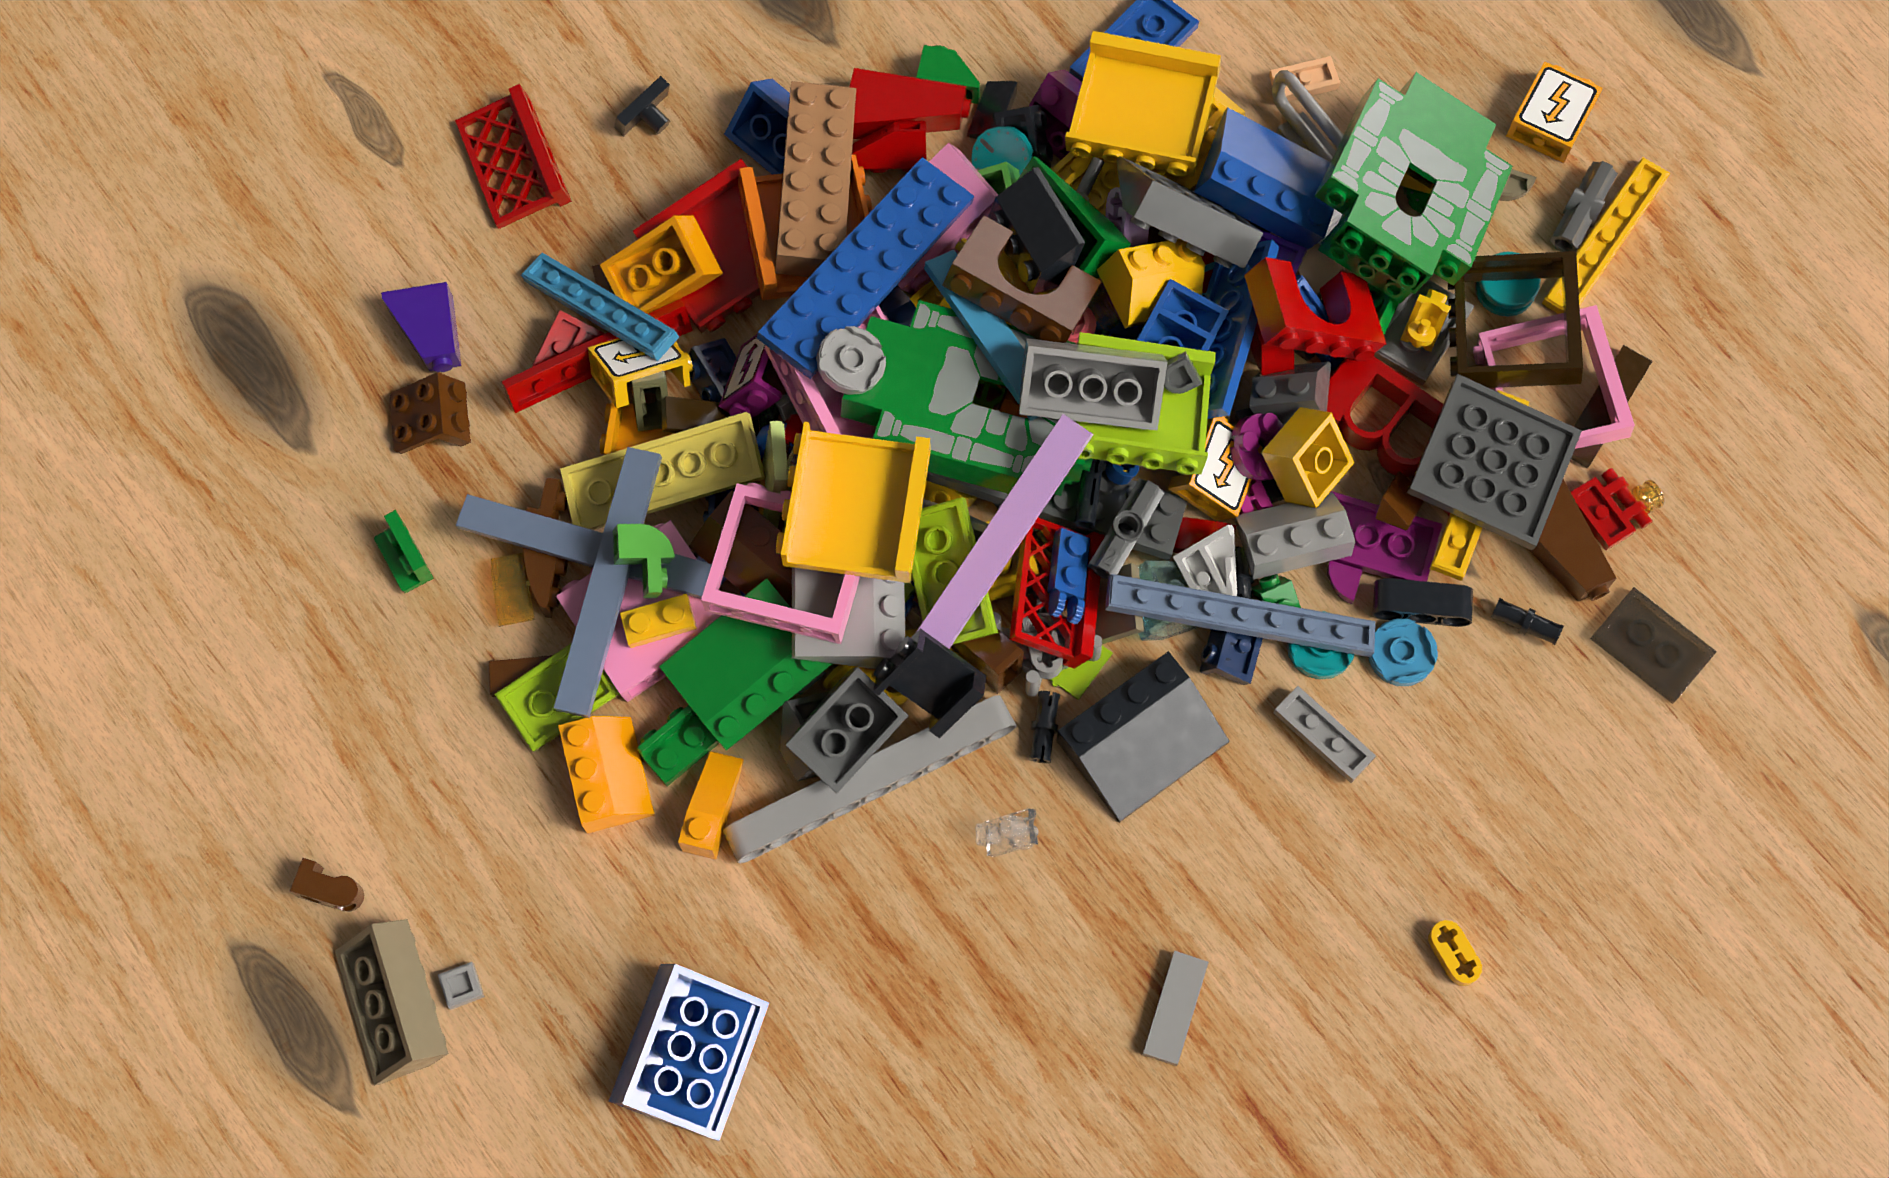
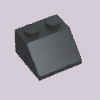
[1249,361,1331,425]

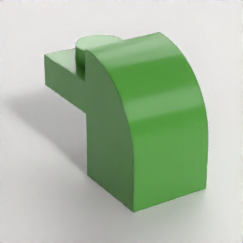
[612,524,675,598]

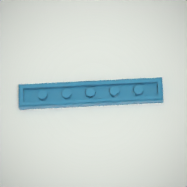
[924,250,1038,421]
[521,253,679,361]

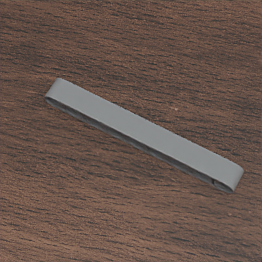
[723,695,1016,864]

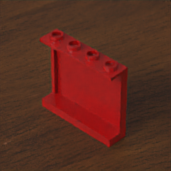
[633,158,761,334]

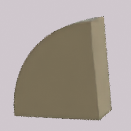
[1499,169,1537,201]

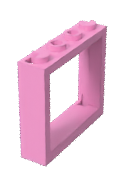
[1473,305,1635,449]
[701,483,860,644]

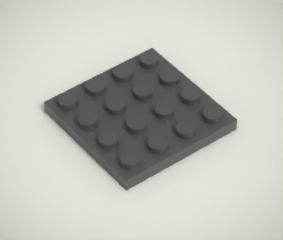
[1406,374,1582,550]

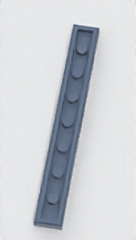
[554,447,662,718]
[456,494,712,599]
[1105,574,1375,657]

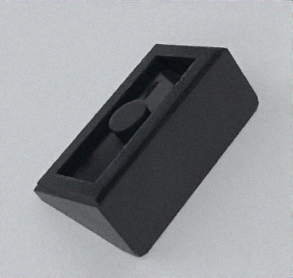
[967,81,1018,139]

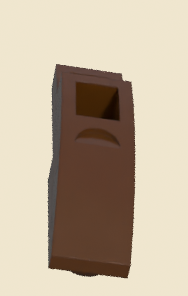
[523,477,568,618]

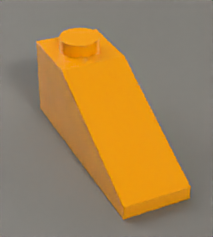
[678,751,744,860]

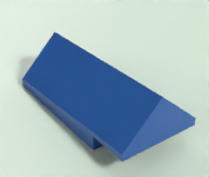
[1137,279,1229,351]

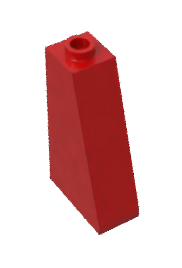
[850,67,971,139]

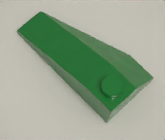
[1018,157,1131,279]

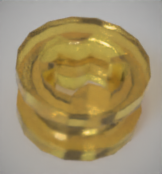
[1632,480,1665,514]

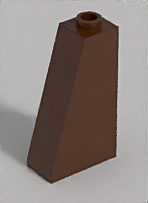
[1529,479,1617,601]
[912,590,1024,695]

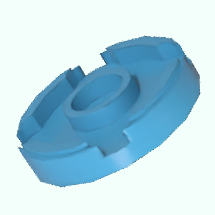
[1368,619,1438,686]

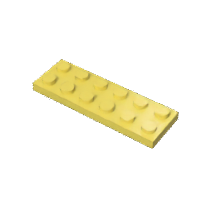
[560,412,766,530]

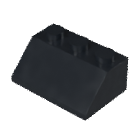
[988,167,1085,294]

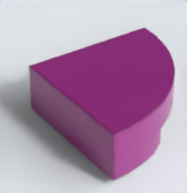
[1327,561,1363,604]

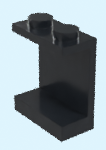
[873,628,986,739]

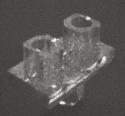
[975,808,1039,857]

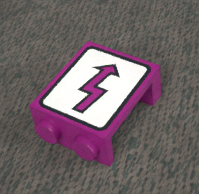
[718,334,783,419]

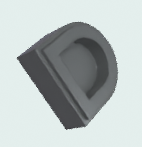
[1164,351,1202,394]

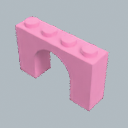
[898,143,998,295]

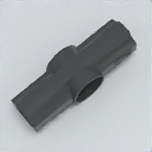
[1550,161,1618,252]
[1088,478,1164,579]

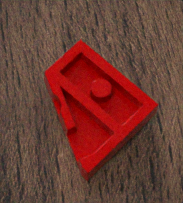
[530,310,605,368]

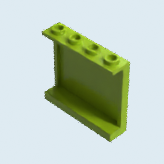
[1074,332,1216,475]

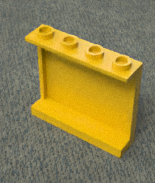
[1065,31,1221,176]
[776,422,931,583]

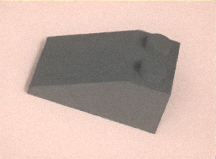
[785,667,909,794]

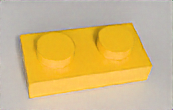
[620,594,697,648]

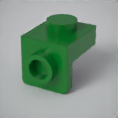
[1251,574,1301,608]

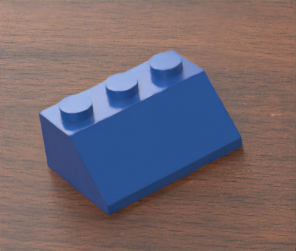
[724,79,790,175]

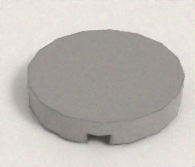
[816,326,886,395]

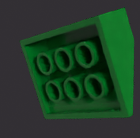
[659,578,833,751]

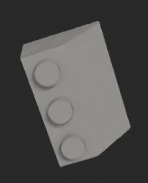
[1234,492,1355,580]

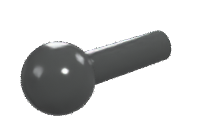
[1076,157,1104,203]

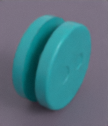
[1476,251,1541,317]

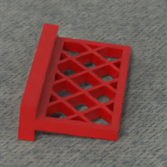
[455,83,572,229]
[1009,517,1104,669]

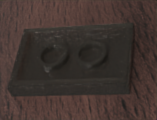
[1590,587,1717,704]

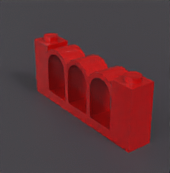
[1327,356,1450,516]

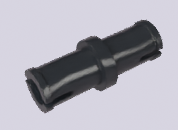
[1491,598,1564,646]
[1029,691,1060,763]

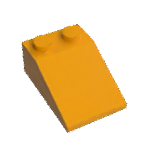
[600,216,723,314]

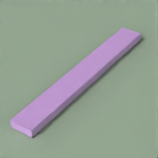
[917,414,1094,649]

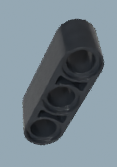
[1373,578,1473,627]

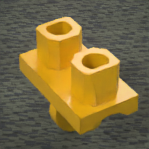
[1400,289,1451,352]

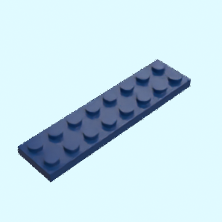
[757,157,974,379]

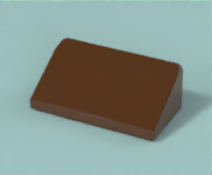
[1375,471,1424,531]

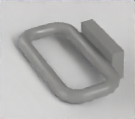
[1272,70,1344,162]

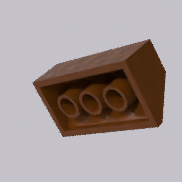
[689,490,792,608]

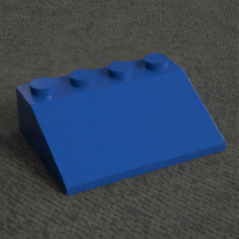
[1194,107,1334,250]
[609,964,769,1141]

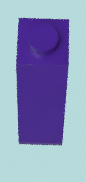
[381,282,462,372]

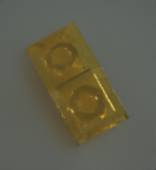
[491,553,535,627]

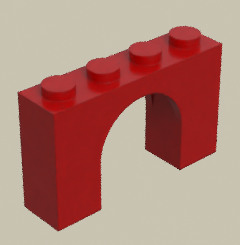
[1244,257,1386,361]

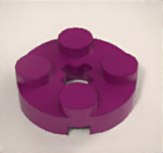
[1230,413,1283,481]

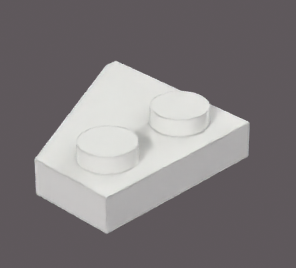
[1173,525,1237,596]

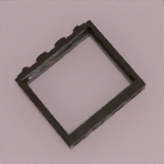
[1448,251,1583,388]

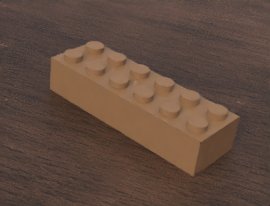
[775,81,856,277]

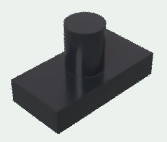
[614,76,670,137]

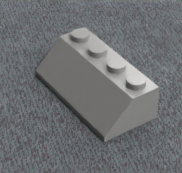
[1019,338,1168,430]

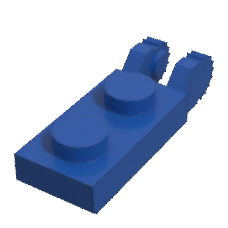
[1047,527,1090,624]

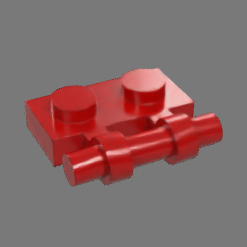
[1571,468,1653,551]

